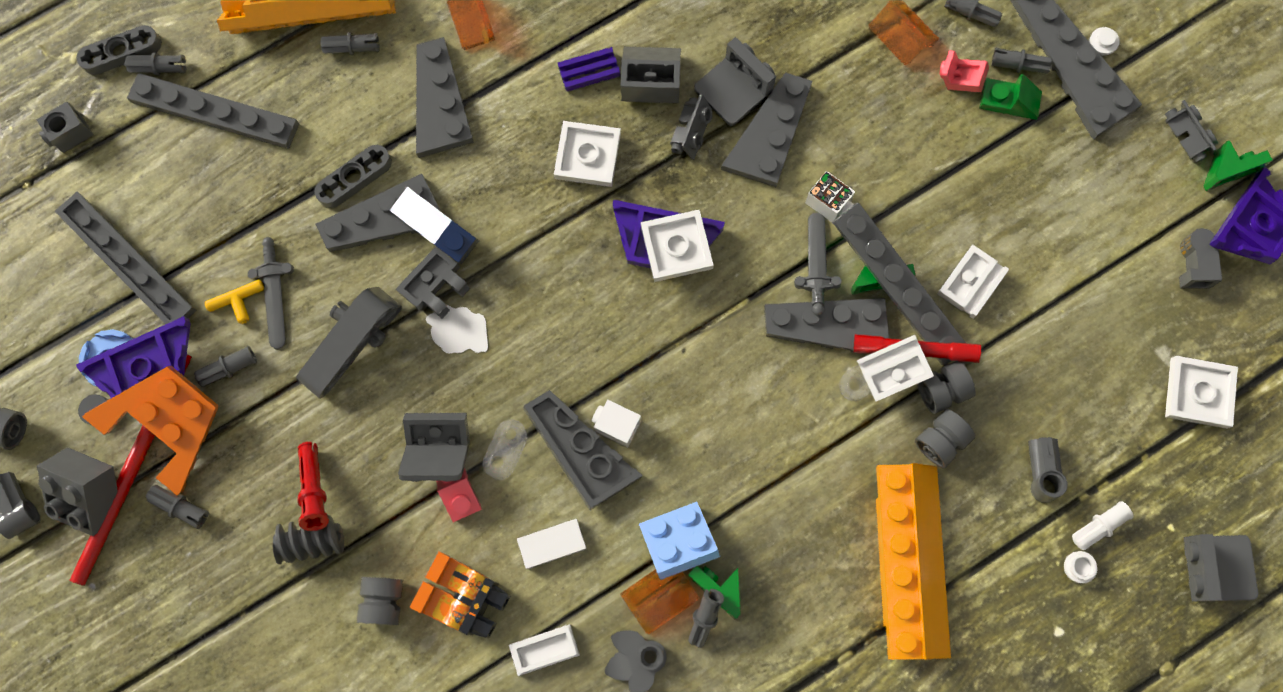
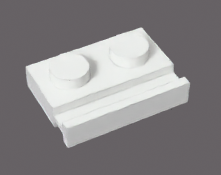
[937,244,1009,319]
[857,335,934,401]

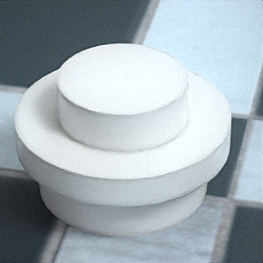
[1089,27,1119,56]
[1064,551,1097,584]

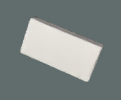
[517,519,586,569]
[509,624,580,676]

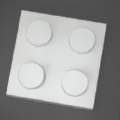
[554,121,621,187]
[641,210,714,282]
[1165,356,1238,429]

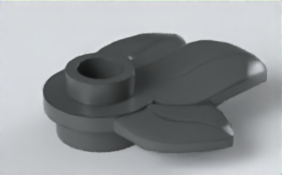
[604,630,667,692]

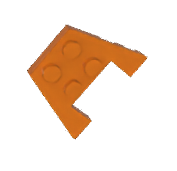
[82,366,219,496]

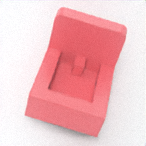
[940,50,989,92]
[437,468,482,522]

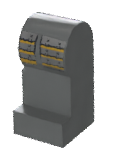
[1179,228,1222,289]

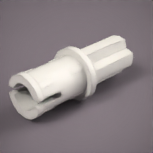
[1072,501,1134,550]

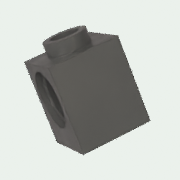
[36,101,94,153]

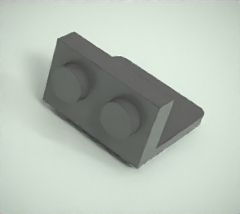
[694,37,776,126]
[398,413,470,482]
[1184,534,1258,602]

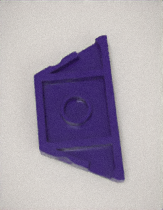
[1209,167,1283,265]
[612,200,725,276]
[76,316,191,399]

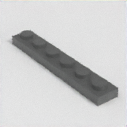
[127,73,299,149]
[55,191,196,324]
[832,203,966,366]

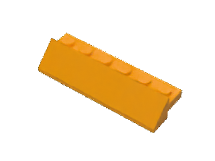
[217,0,396,34]
[876,463,951,660]

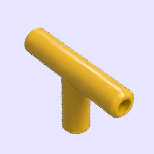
[205,280,264,324]

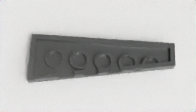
[1010,0,1142,139]

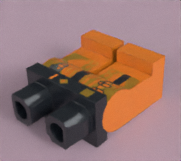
[409,552,511,638]

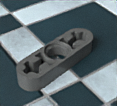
[76,25,162,75]
[315,145,392,208]

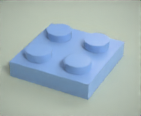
[639,502,720,580]

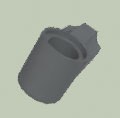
[1028,437,1068,503]
[0,472,41,539]

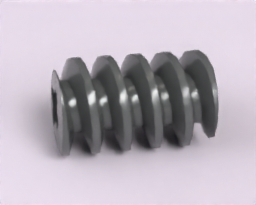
[273,515,344,565]

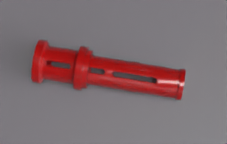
[297,441,329,531]

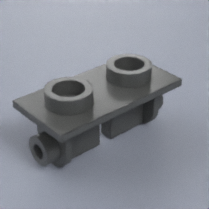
[670,94,713,160]
[1165,100,1218,163]

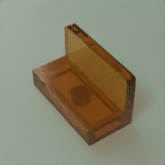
[447,0,495,50]
[869,0,939,65]
[620,569,699,635]

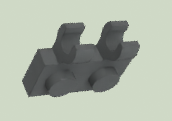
[396,247,470,319]

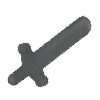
[794,212,842,316]
[248,237,294,349]

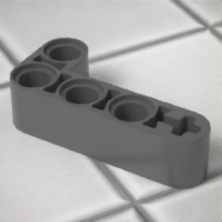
[296,287,402,399]

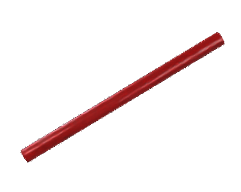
[69,355,192,586]

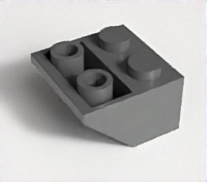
[620,46,681,103]
[37,447,118,536]

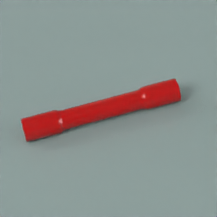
[853,334,981,363]

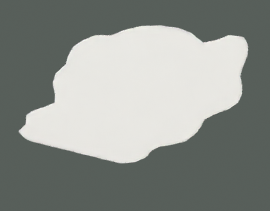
[426,305,488,353]

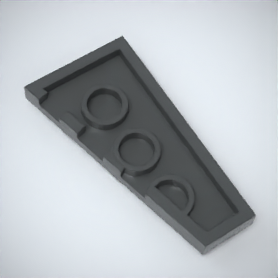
[416,37,474,158]
[721,73,812,187]
[315,173,440,252]
[764,298,889,354]
[523,390,643,510]

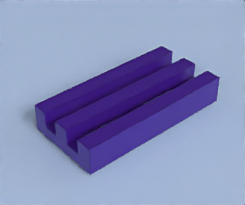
[557,47,620,92]

